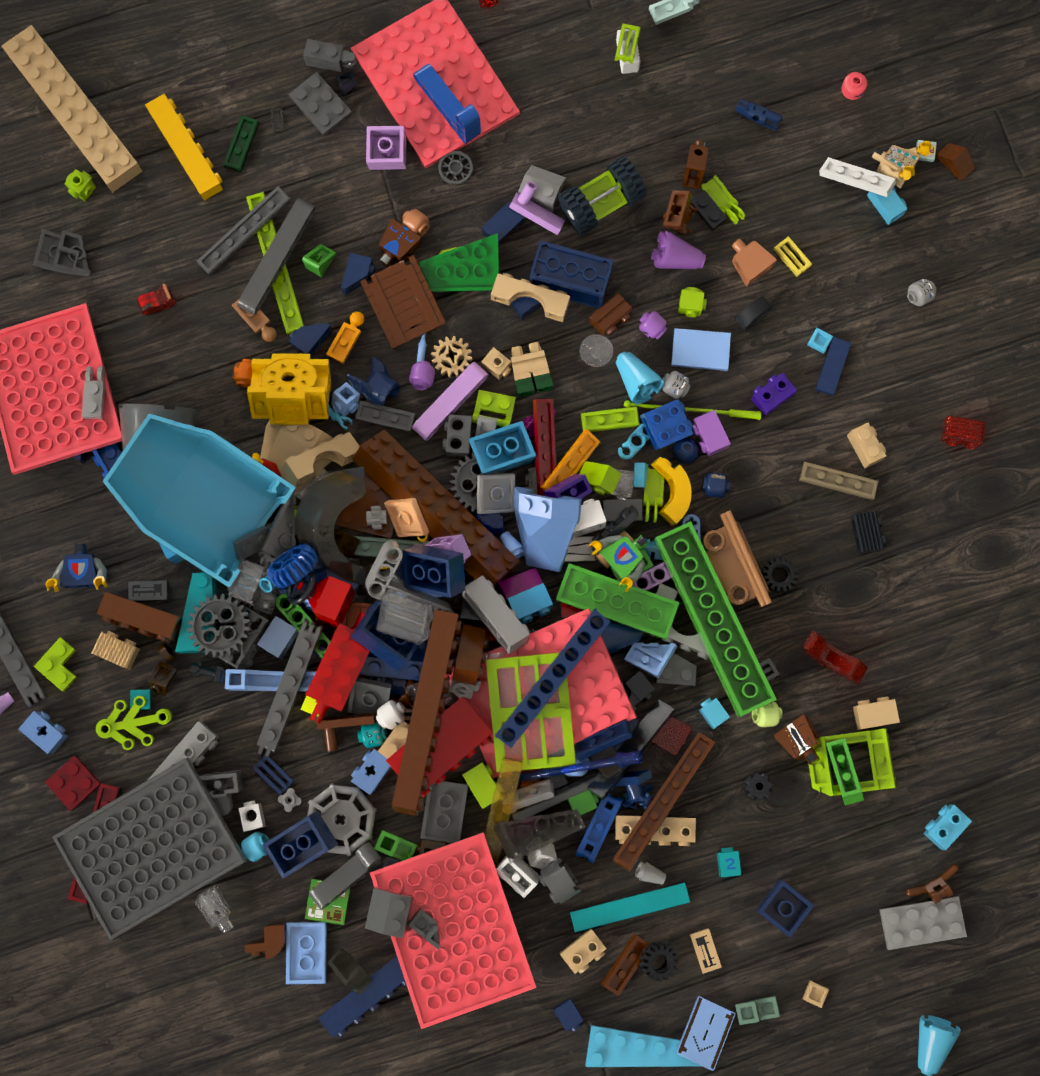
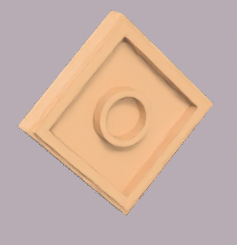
[384,498,429,537]

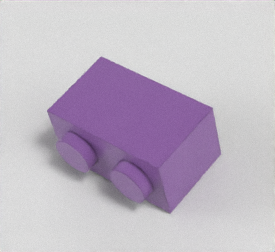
[692,410,731,457]

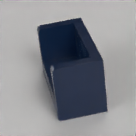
[482,202,524,247]

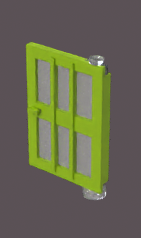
[486,652,576,776]

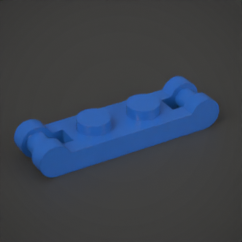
[575,793,623,864]

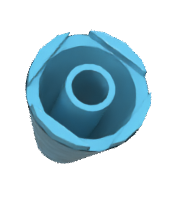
[616,352,664,405]
[918,1015,961,1076]

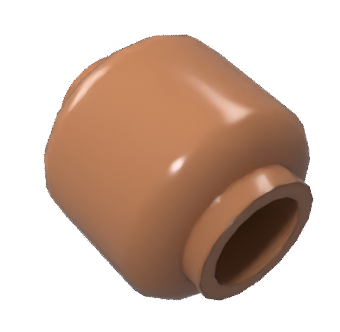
[402,209,430,236]

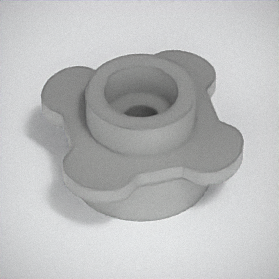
[278,788,301,812]

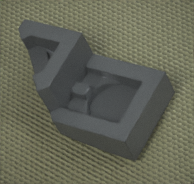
[408,908,440,950]

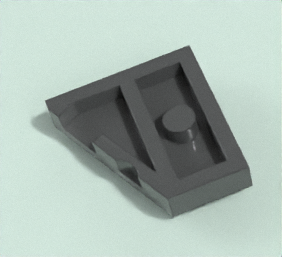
[656,653,697,686]

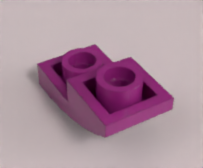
[498,568,543,601]

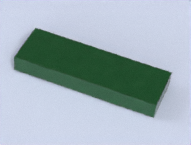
[223,115,260,172]

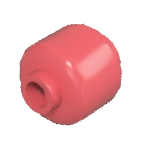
[841,72,867,100]

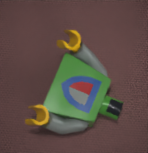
[588,535,648,592]

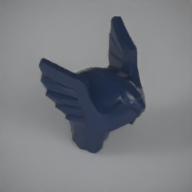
[346,357,400,406]

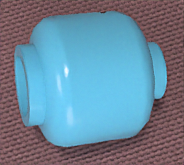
[241,832,270,862]

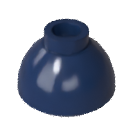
[673,438,699,464]

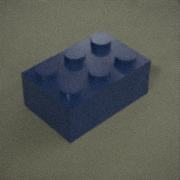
[402,544,465,598]
[350,600,425,671]
[263,811,338,879]

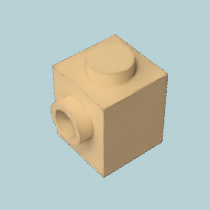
[481,347,511,380]

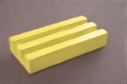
[773,236,812,277]

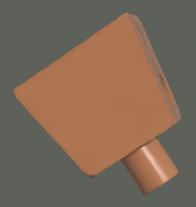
[732,239,777,286]

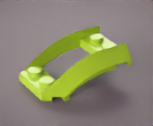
[808,728,896,796]

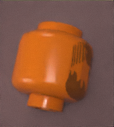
[232,359,253,388]

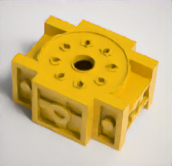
[247,354,332,425]

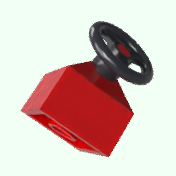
[287,571,355,627]

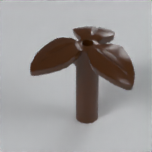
[390,679,415,709]

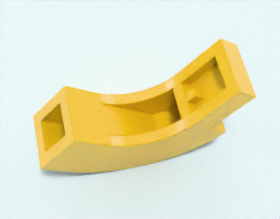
[651,457,692,526]

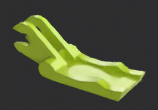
[701,175,745,224]
[643,468,664,523]

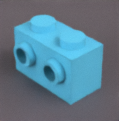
[923,805,972,850]

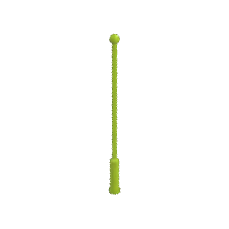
[624,400,761,420]

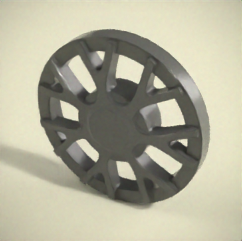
[438,151,473,185]

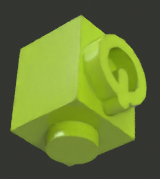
[678,287,707,317]

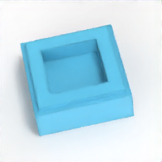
[807,328,833,354]

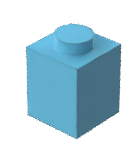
[699,698,730,729]

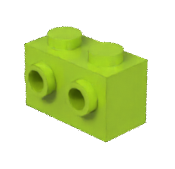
[579,461,622,495]
[462,762,504,809]

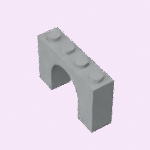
[644,583,709,660]

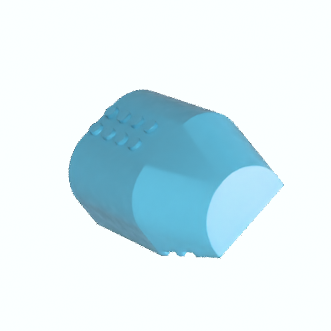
[103,414,296,587]

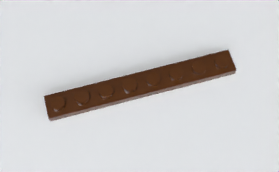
[613,732,716,872]

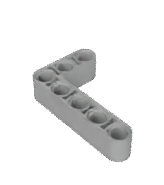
[365,540,454,621]

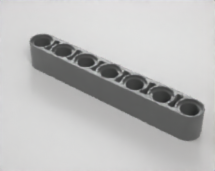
[237,198,316,315]

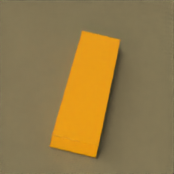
[541,429,600,491]

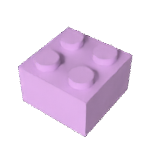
[366,126,407,170]

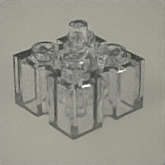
[227,559,267,608]

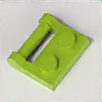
[472,390,516,427]

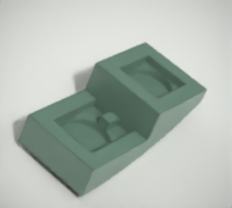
[735,995,781,1025]

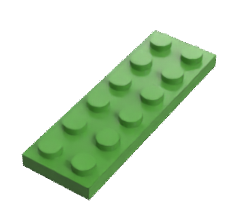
[556,563,679,640]

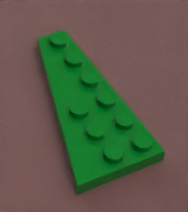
[418,233,499,292]

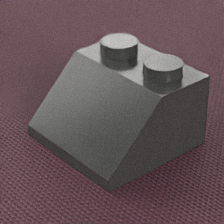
[365,888,413,938]

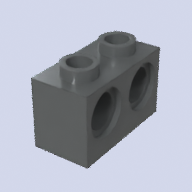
[443,415,472,457]

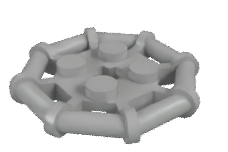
[308,783,377,856]

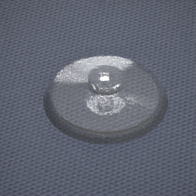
[579,334,613,367]

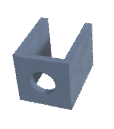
[257,616,299,660]

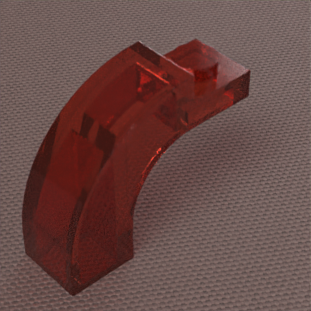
[803,631,868,684]

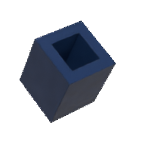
[553,997,583,1032]

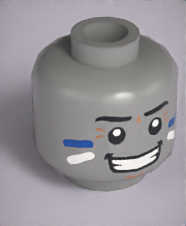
[907,279,936,306]
[662,371,690,399]

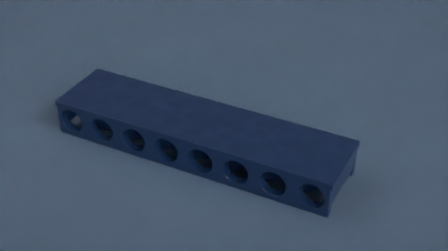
[494,608,611,748]

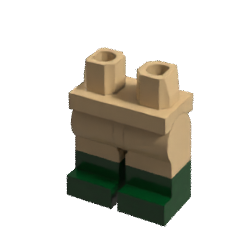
[511,342,554,397]

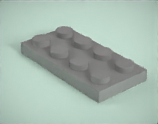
[879,896,967,950]

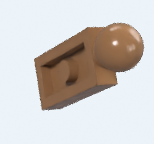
[232,299,277,342]

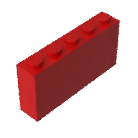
[386,697,493,797]

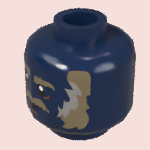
[702,473,731,498]

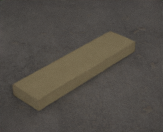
[799,462,879,500]

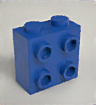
[640,399,693,450]

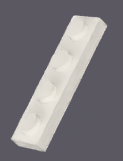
[819,157,896,197]

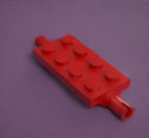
[305,612,370,724]

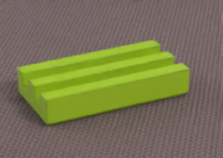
[615,23,640,64]

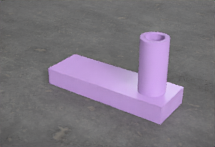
[509,181,565,235]

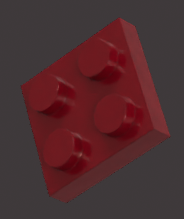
[45,755,101,811]

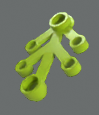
[96,696,172,750]

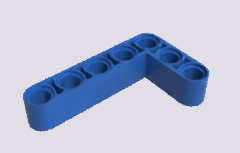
[413,63,481,144]

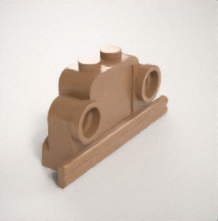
[704,510,772,607]

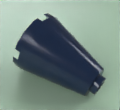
[601,621,643,654]

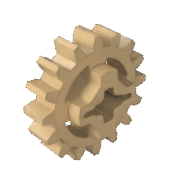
[431,336,472,378]

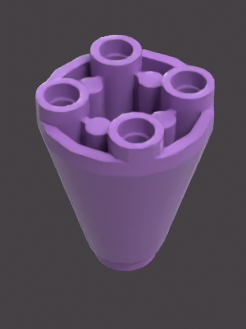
[651,231,706,269]

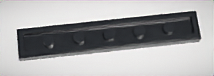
[587,700,675,801]

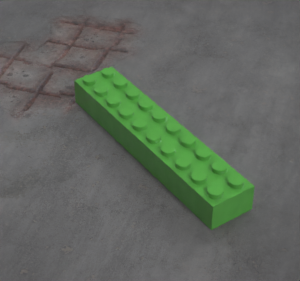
[654,521,777,717]

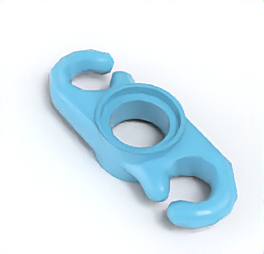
[618,423,650,460]

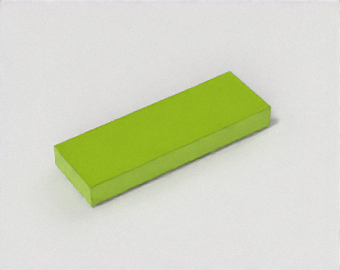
[581,406,640,432]

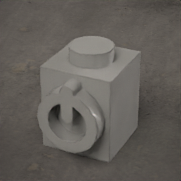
[449,678,481,699]

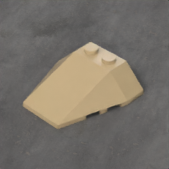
[260,420,333,496]

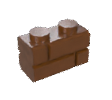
[589,293,632,337]

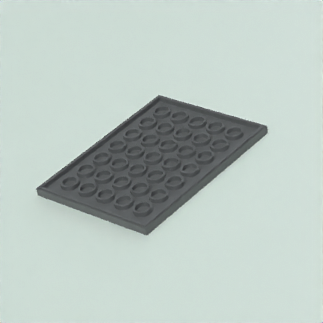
[52,757,247,941]

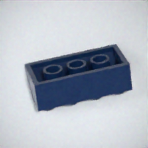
[359,636,427,680]

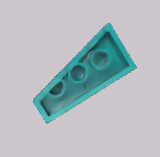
[175,572,218,654]

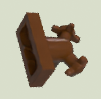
[662,190,698,235]

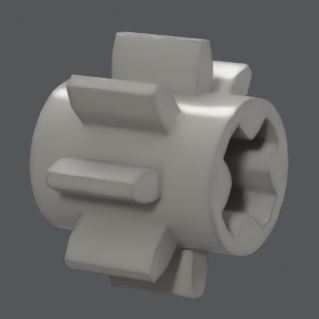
[366,506,387,530]

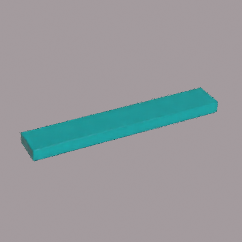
[570,882,690,932]

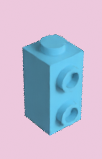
[867,187,907,225]

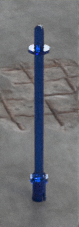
[496,750,643,787]

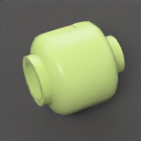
[752,702,782,727]

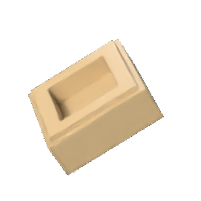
[802,981,829,1008]

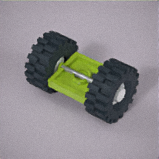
[557,156,647,236]

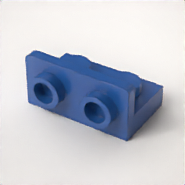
[92,443,122,478]

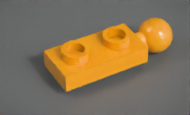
[326,312,365,364]

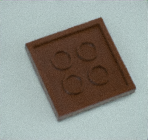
[336,470,395,539]

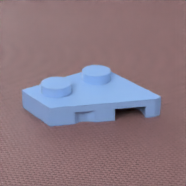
[624,643,677,678]

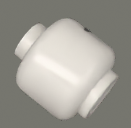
[376,700,406,729]

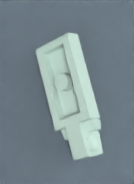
[649,0,700,25]

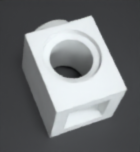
[239,801,266,832]

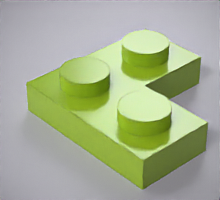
[34,637,77,692]

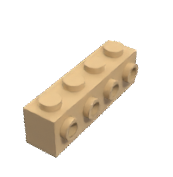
[615,815,696,846]

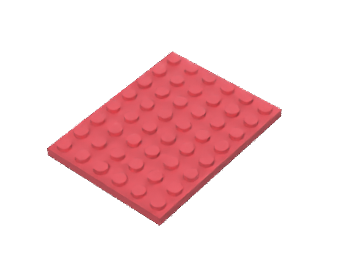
[351,0,520,169]
[0,303,122,475]
[449,608,637,778]
[370,832,536,1029]

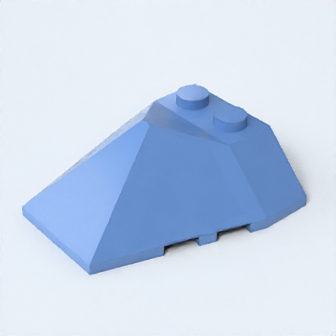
[513,487,581,572]

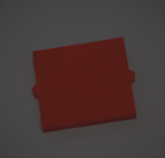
[651,717,692,756]

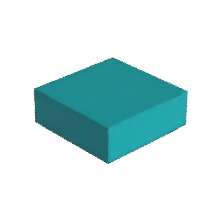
[130,690,151,710]

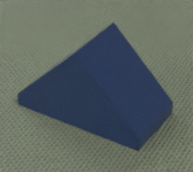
[511,296,542,319]

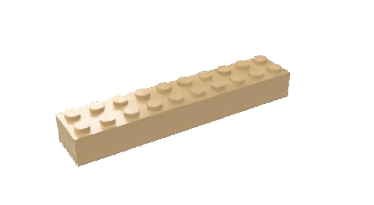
[2,25,142,193]

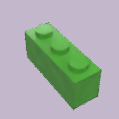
[826,738,864,805]

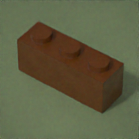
[452,624,488,685]

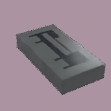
[128,580,168,601]

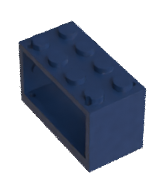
[530,241,614,309]

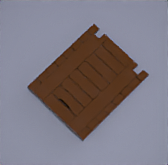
[360,255,446,349]

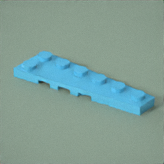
[585,1025,701,1067]

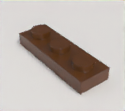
[601,933,652,996]

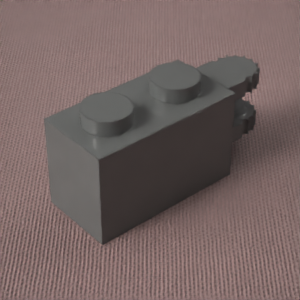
[303,39,357,72]

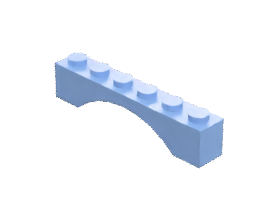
[225,669,316,692]

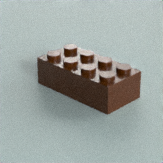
[97,592,182,644]

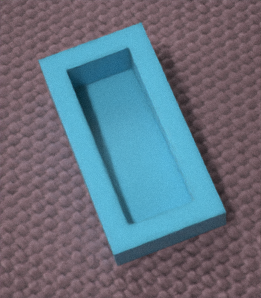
[633,463,648,488]

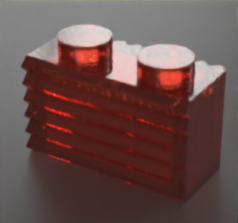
[941,416,986,449]

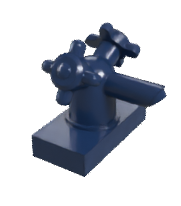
[616,770,654,810]

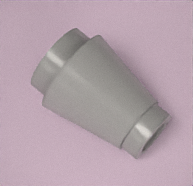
[635,862,666,885]

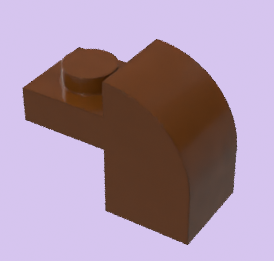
[245,924,286,959]

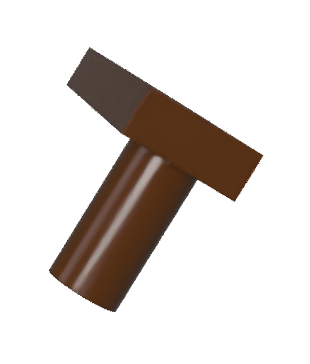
[316,712,377,751]

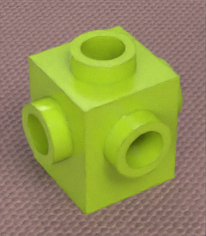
[64,169,96,201]

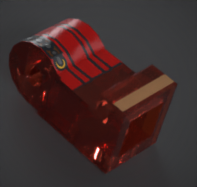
[137,283,176,315]

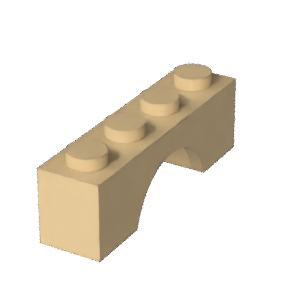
[491,273,570,322]
[282,432,360,488]

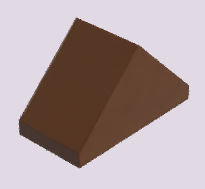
[936,143,975,181]

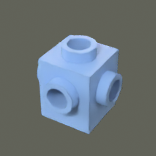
[331,382,360,417]

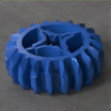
[267,544,318,588]

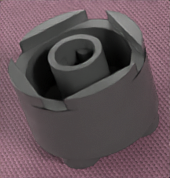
[538,857,582,904]

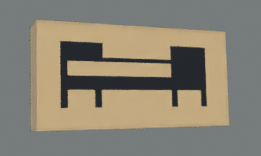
[690,928,722,974]

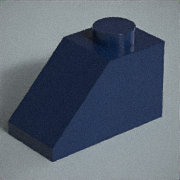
[341,253,375,294]
[289,323,332,356]

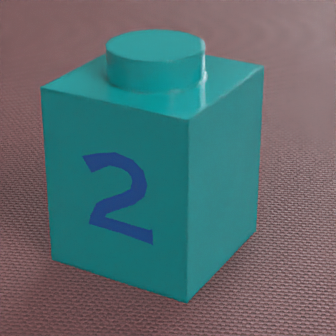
[717,847,741,877]

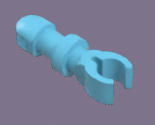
[328,404,353,430]

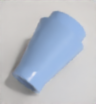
[500,531,524,559]

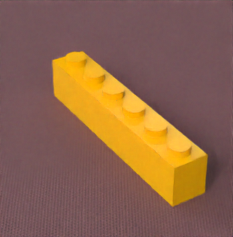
[145,94,223,201]

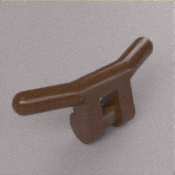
[906,864,959,904]

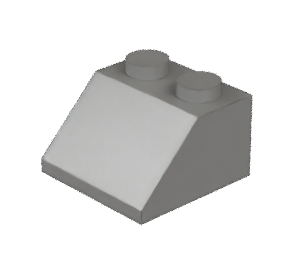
[518,165,566,212]

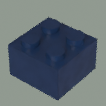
[755,879,814,938]

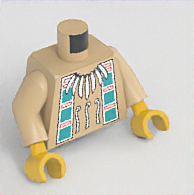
[872,141,931,188]

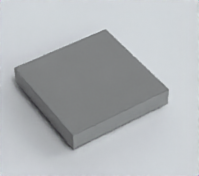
[477,473,515,514]

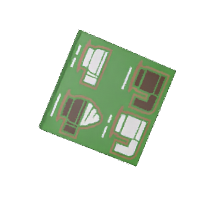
[305,879,351,925]

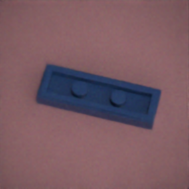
[815,337,851,396]
[574,719,632,761]

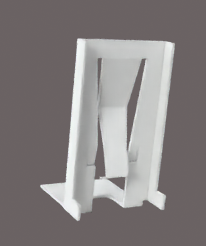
[564,536,596,562]

